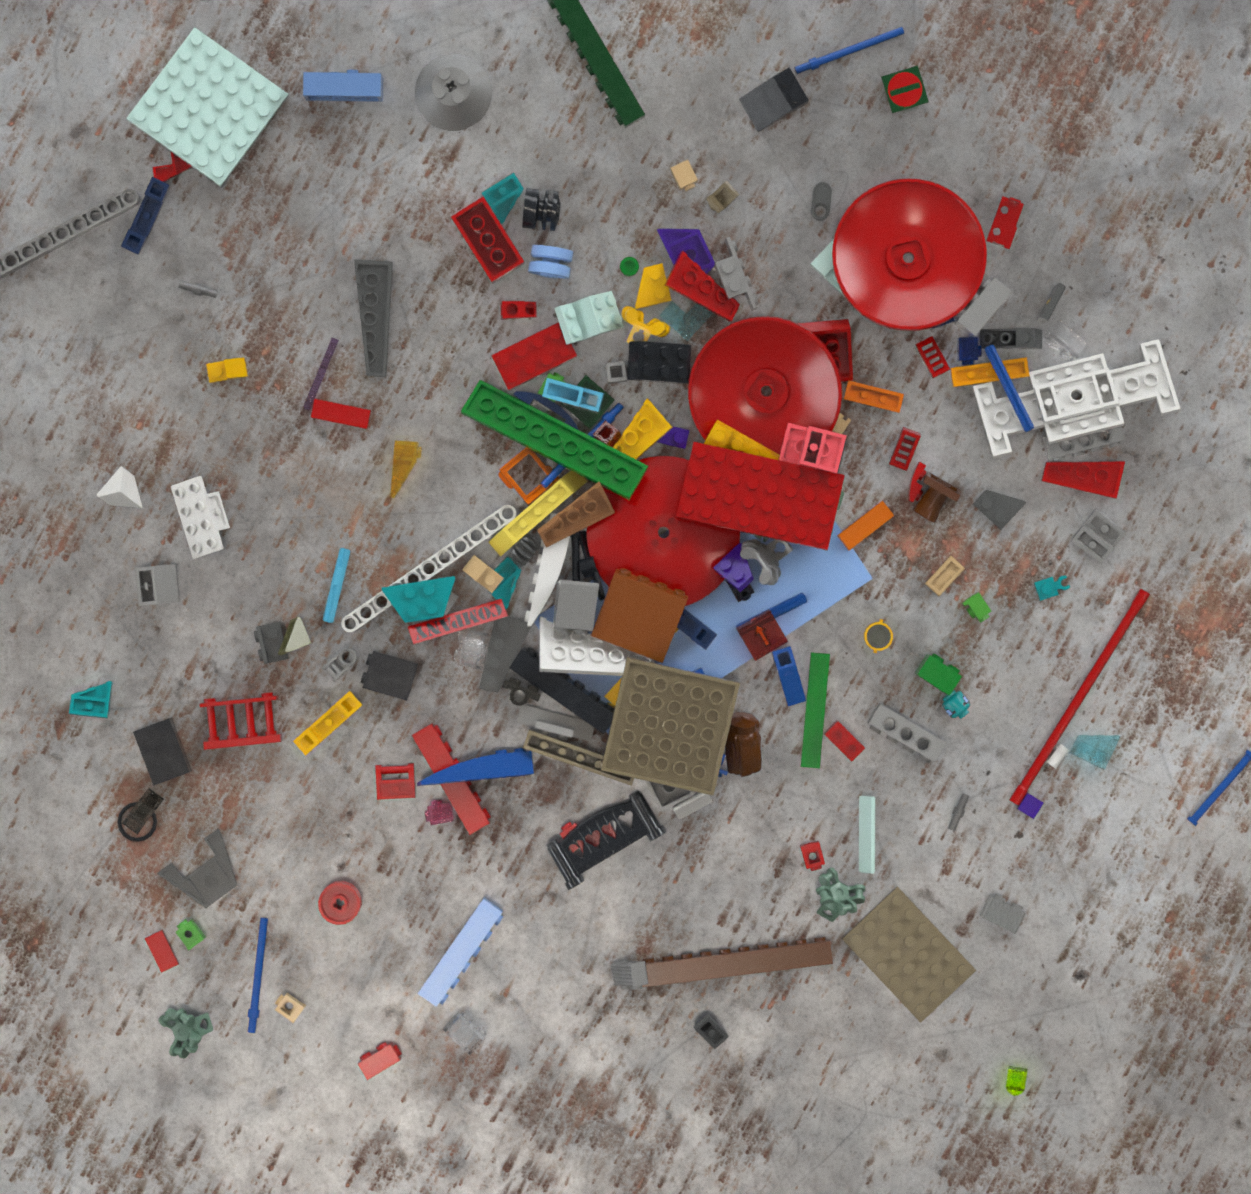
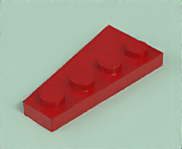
[664,251,740,322]

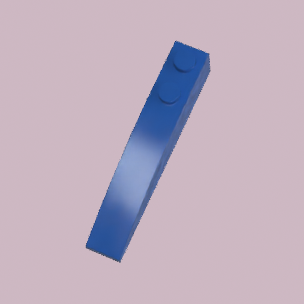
[417,748,534,786]

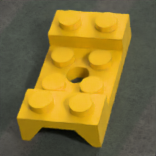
[704,420,779,460]

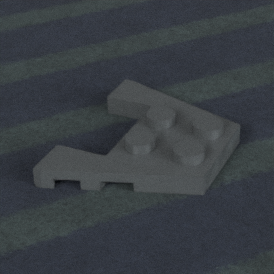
[157,828,238,908]

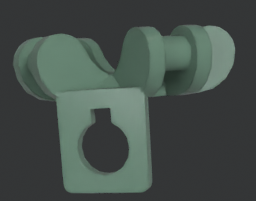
[816,867,865,922]
[158,1008,213,1059]

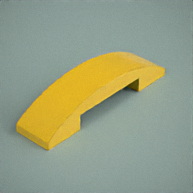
[293,691,362,756]

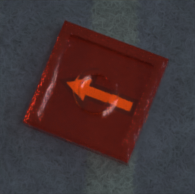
[736,609,788,661]

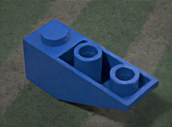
[771,646,806,706]

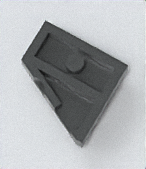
[973,490,1026,530]

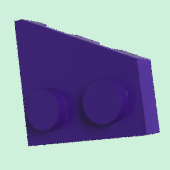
[713,543,754,592]

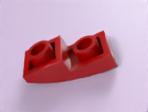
[908,462,927,503]

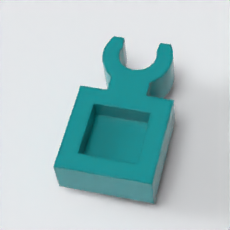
[1034,575,1070,601]

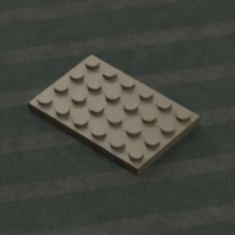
[841,886,976,1023]

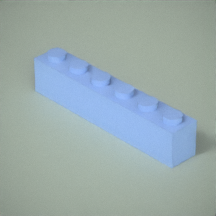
[418,898,503,1007]

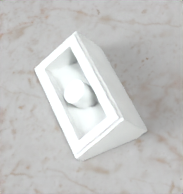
[673,793,712,819]

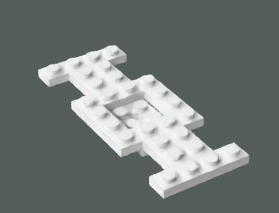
[973,339,1181,459]

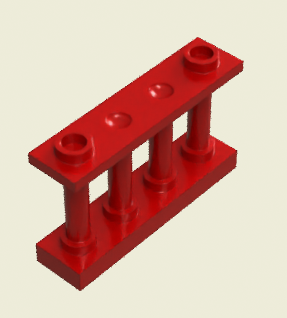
[199,692,282,750]

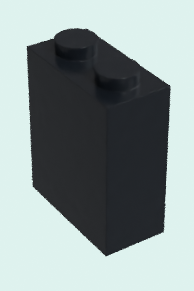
[360,651,419,701]

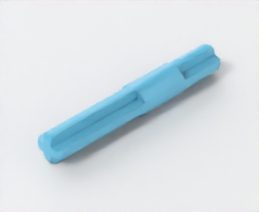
[323,548,350,623]

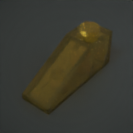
[390,440,422,499]

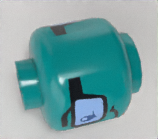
[942,690,971,719]

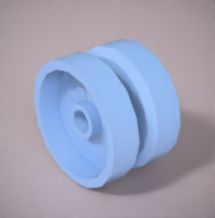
[528,245,573,279]

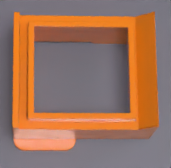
[498,447,560,506]

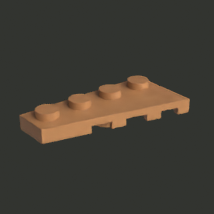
[537,482,615,548]

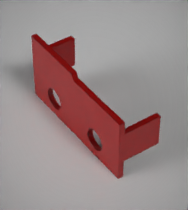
[986,196,1024,249]

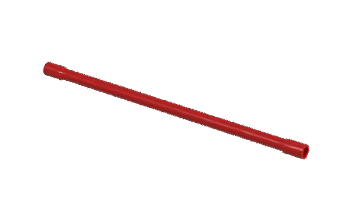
[1009,588,1150,806]

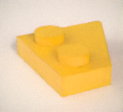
[635,263,672,309]

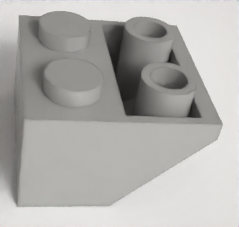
[135,564,180,606]

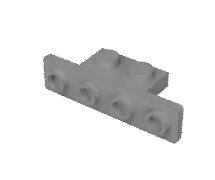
[715,237,759,311]
[517,704,594,741]

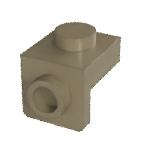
[706,181,740,213]

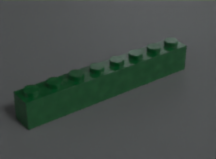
[547,0,645,129]

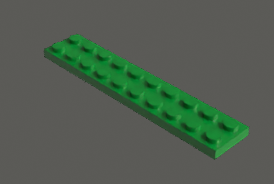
[461,380,648,500]

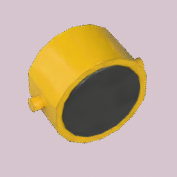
[863,619,893,654]

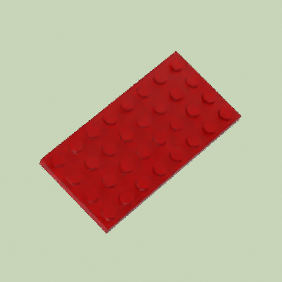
[676,442,845,551]

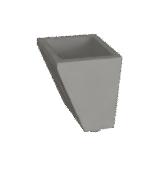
[553,580,599,635]

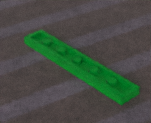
[800,652,830,769]

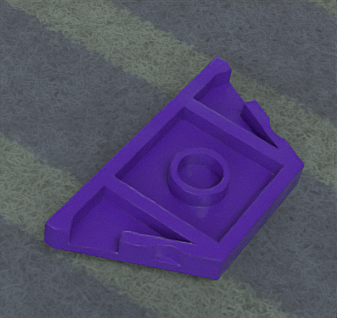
[657,228,715,274]

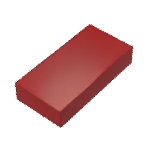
[145,929,179,973]

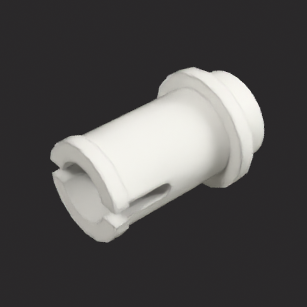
[1046,744,1070,769]

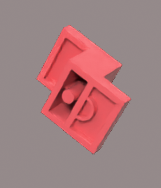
[778,423,847,474]

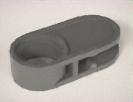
[811,182,832,221]

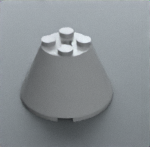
[415,54,492,131]

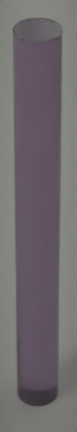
[303,337,339,411]

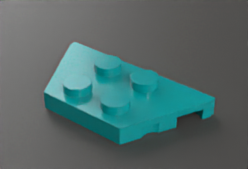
[382,576,456,623]

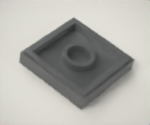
[1037,283,1066,323]

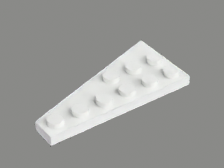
[539,616,655,676]

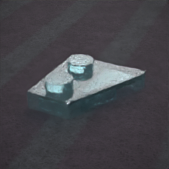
[1069,735,1121,770]

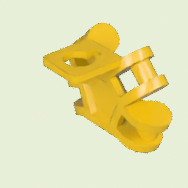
[621,306,670,343]

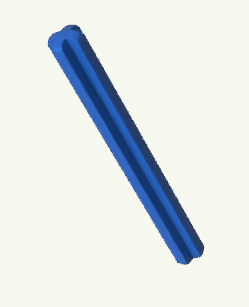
[985,345,1034,432]

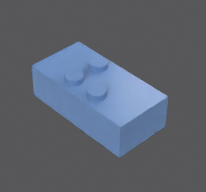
[303,70,383,102]

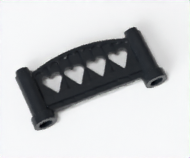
[547,791,666,890]

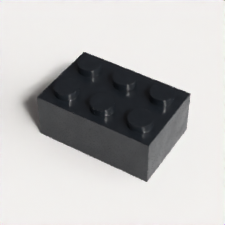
[628,341,691,384]
[133,717,192,786]

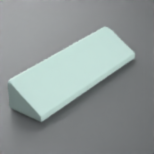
[859,796,875,874]

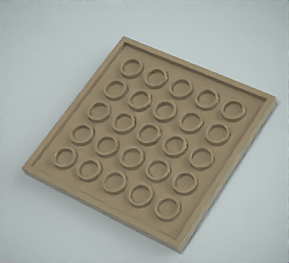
[600,657,740,796]

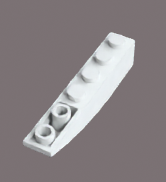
[524,513,570,627]

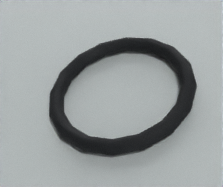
[117,802,157,842]

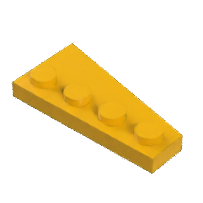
[613,398,673,460]

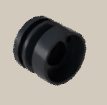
[522,188,561,231]

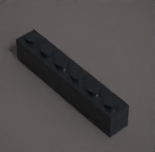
[509,647,615,734]

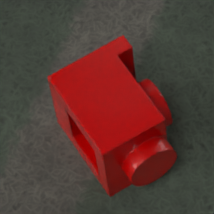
[800,841,825,871]

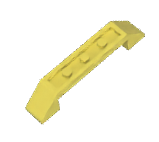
[488,471,588,556]

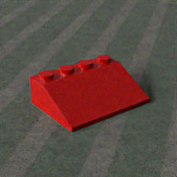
[798,319,853,382]

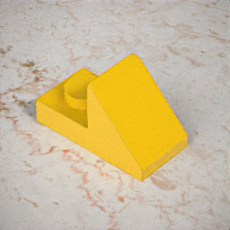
[206,357,248,383]

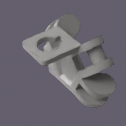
[740,539,793,585]

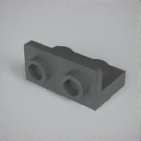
[254,622,289,664]

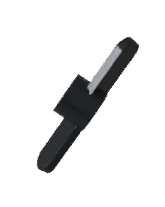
[579,531,605,601]

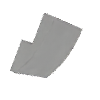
[1072,508,1126,564]

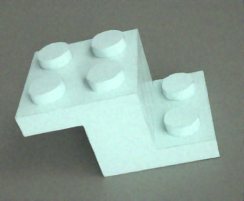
[554,291,624,345]

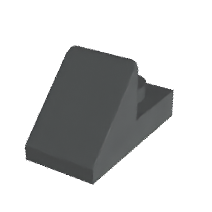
[693,1014,729,1049]

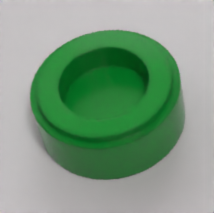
[620,257,639,276]

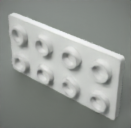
[171,476,230,559]

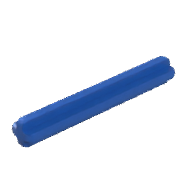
[736,593,807,635]

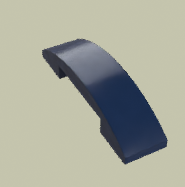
[121,177,170,255]
[513,391,579,430]
[677,609,717,650]

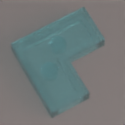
[659,301,713,341]

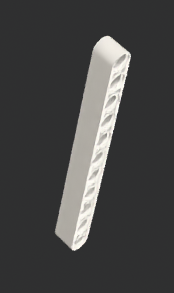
[341,505,517,632]

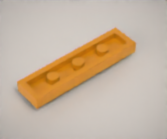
[950,357,1029,387]

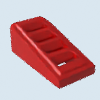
[915,336,951,379]
[889,427,921,471]

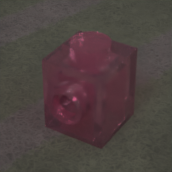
[425,799,454,825]

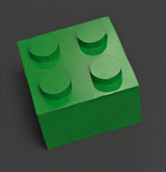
[915,654,962,696]

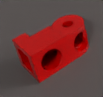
[500,301,537,320]

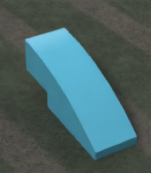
[542,378,605,412]

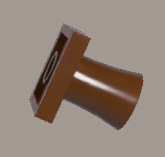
[913,471,961,523]

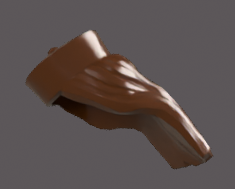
[725,712,762,777]

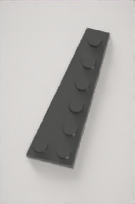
[354,259,393,377]

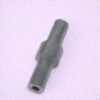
[178,281,218,298]
[948,793,969,831]

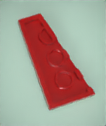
[1041,461,1125,499]

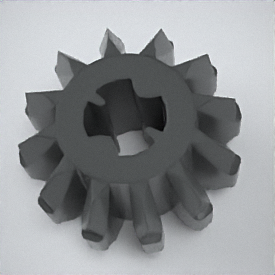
[510,534,541,566]

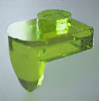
[1006,1066,1028,1096]

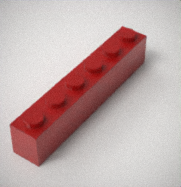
[412,723,491,835]

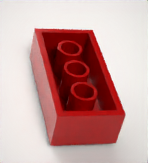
[451,196,525,284]
[491,322,577,391]

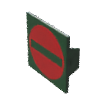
[881,65,929,114]

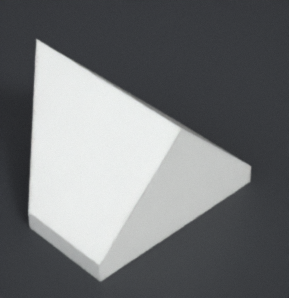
[97,466,143,508]

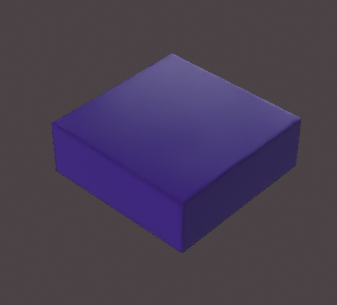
[1017,793,1044,819]

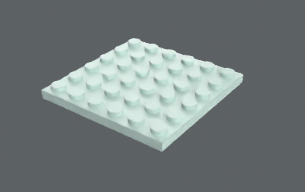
[126,27,289,187]

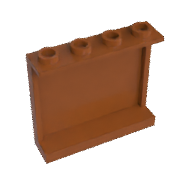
[591,568,688,663]

